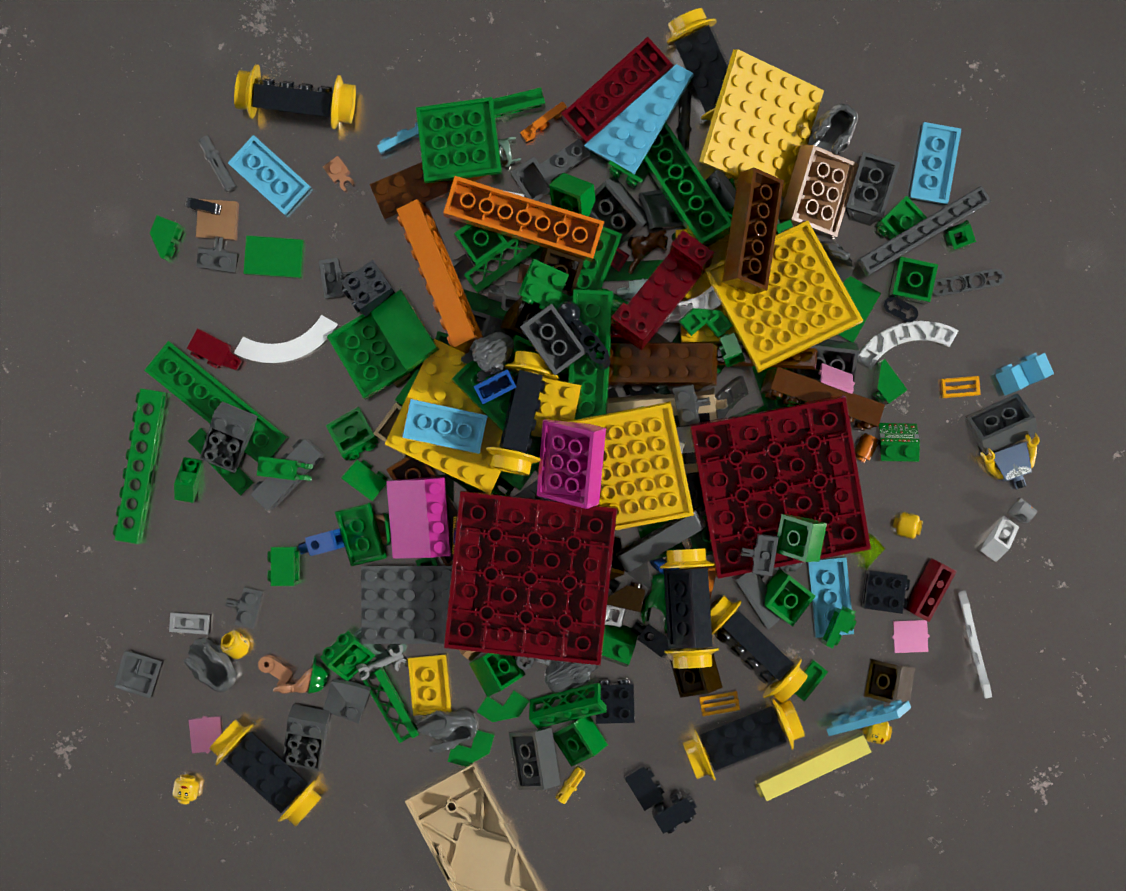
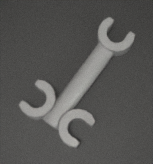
[356,644,408,680]

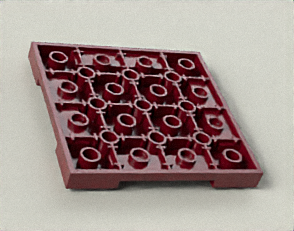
[689,395,871,579]
[444,491,617,666]

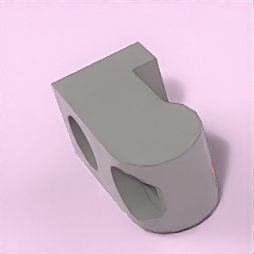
[1008,498,1037,524]

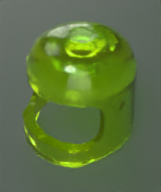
[853,533,886,570]

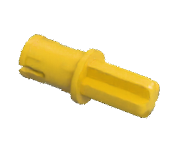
[555,767,585,804]

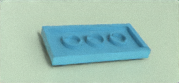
[909,122,961,205]
[228,135,311,215]
[402,399,488,454]
[807,557,854,638]
[826,700,911,736]

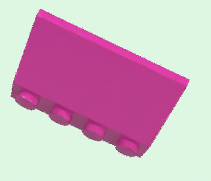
[537,419,606,509]
[386,476,451,558]

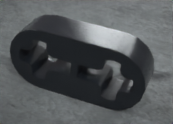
[185,197,222,215]
[882,297,918,322]

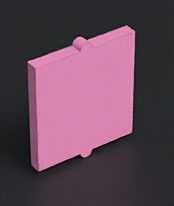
[819,363,855,394]
[892,620,930,653]
[188,716,222,754]

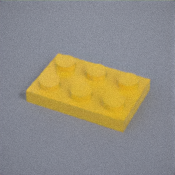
[531,378,581,437]
[408,654,452,716]

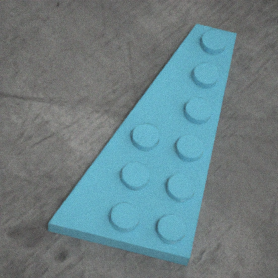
[584,64,694,174]

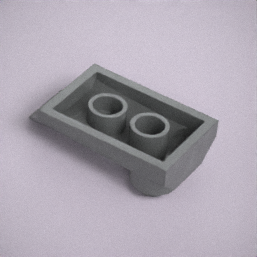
[846,151,900,226]

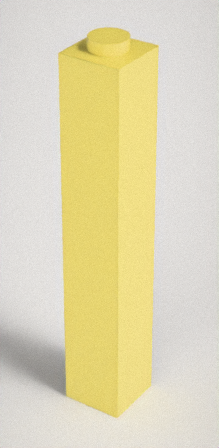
[756,732,871,801]

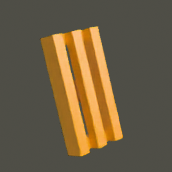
[940,376,981,398]
[699,690,740,716]

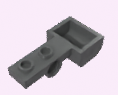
[510,138,590,201]

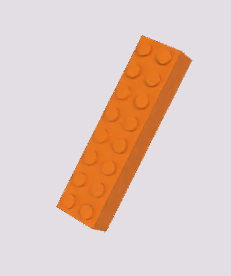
[443,176,604,262]
[396,199,483,353]

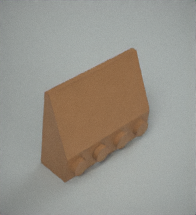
[779,145,859,237]

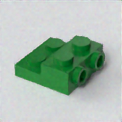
[876,196,927,240]
[517,259,569,310]
[326,406,379,461]
[821,606,856,649]
[320,630,375,681]

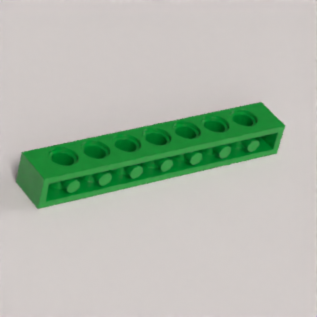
[113,388,167,544]

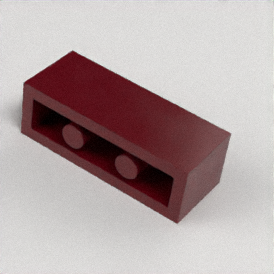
[906,558,957,622]

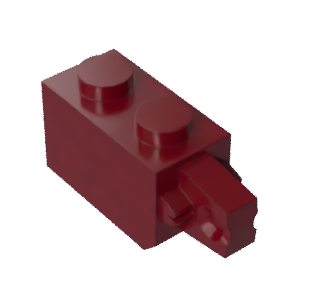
[187,328,242,370]

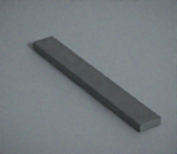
[857,185,992,276]

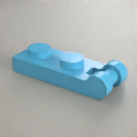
[377,122,419,155]

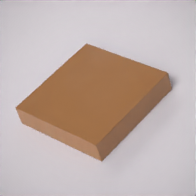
[196,199,238,240]

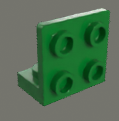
[607,160,649,188]

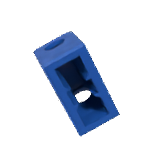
[474,369,516,404]
[298,529,345,556]

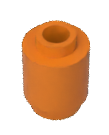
[854,433,878,463]

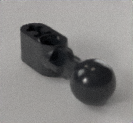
[556,301,611,370]

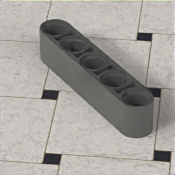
[615,507,707,572]

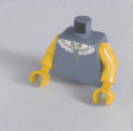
[980,433,1040,489]

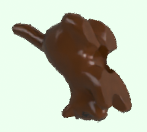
[628,230,668,275]

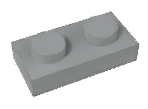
[169,612,210,634]

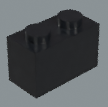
[624,764,665,811]

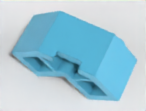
[996,353,1054,396]

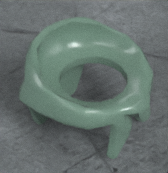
[498,137,521,167]

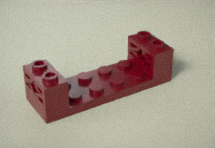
[561,37,674,145]
[611,230,714,351]

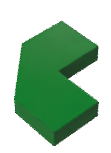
[678,308,733,338]
[477,690,530,722]
[447,729,495,767]

